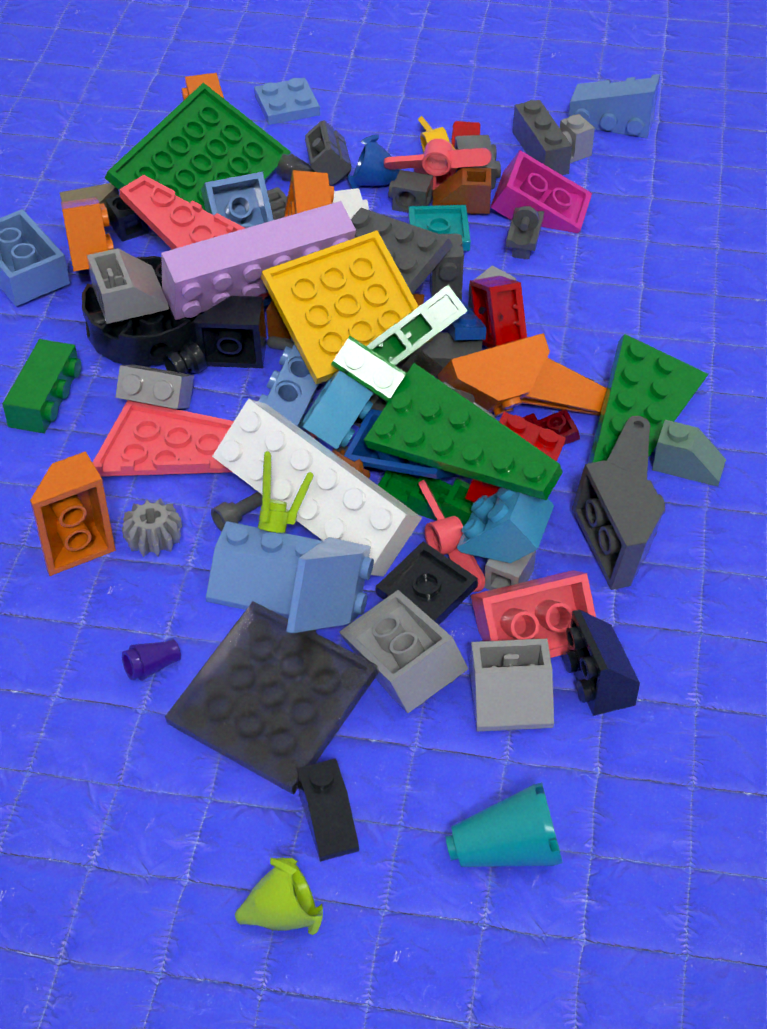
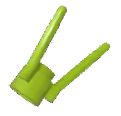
[258,451,314,533]

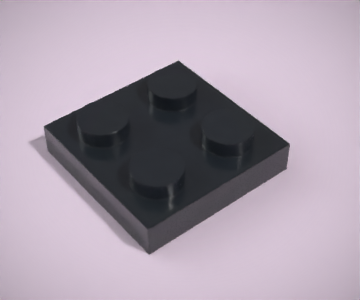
[376,541,478,625]

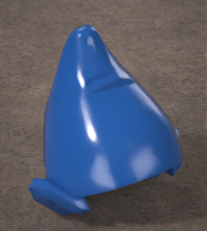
[347,134,401,189]

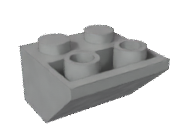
[87,248,169,324]
[469,638,554,732]

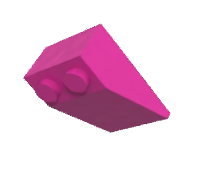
[490,150,592,233]

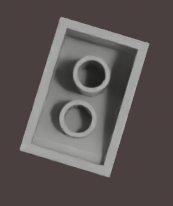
[339,590,469,713]

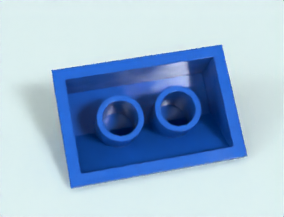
[344,409,458,479]

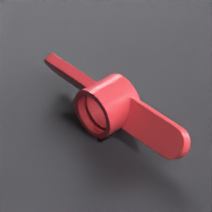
[384,139,492,176]
[418,480,485,592]

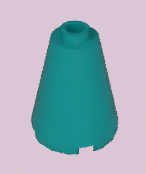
[445,783,563,867]

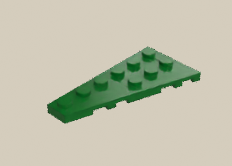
[588,334,708,463]
[364,363,563,500]

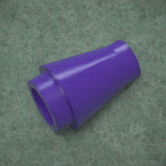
[122,639,181,681]

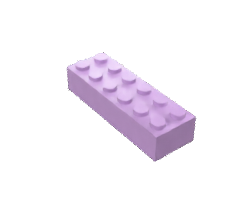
[161,201,356,320]

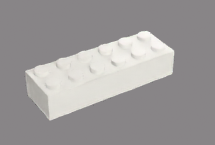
[212,398,422,576]

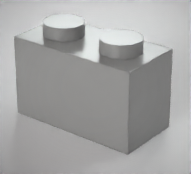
[115,364,194,409]

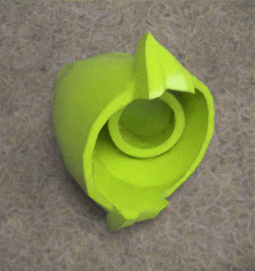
[235,858,323,935]

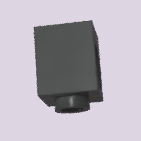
[388,170,433,213]

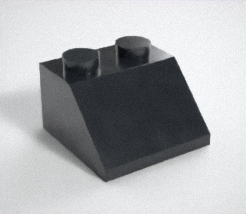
[194,296,267,368]

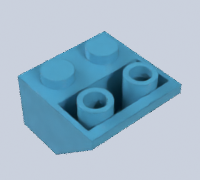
[457,487,554,563]

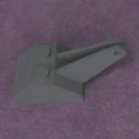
[572,416,665,590]

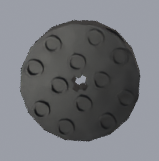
[82,256,205,367]

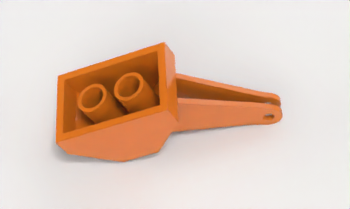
[437,333,607,417]

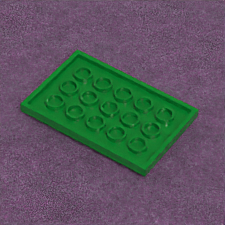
[105,83,291,211]

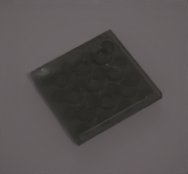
[165,601,378,795]

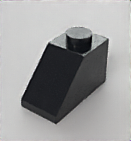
[297,758,359,862]

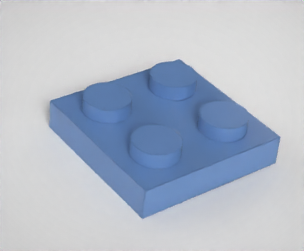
[254,78,320,125]

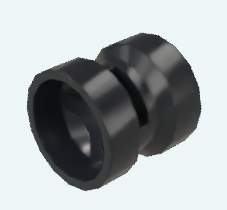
[163,341,207,374]

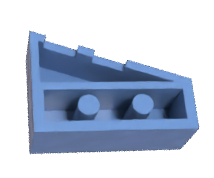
[569,74,660,139]

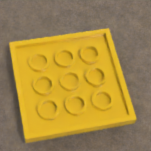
[261,230,433,385]

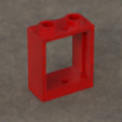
[470,276,527,348]

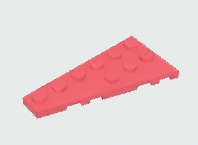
[119,175,270,299]
[92,400,315,476]

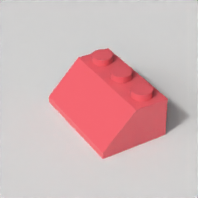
[471,570,596,658]

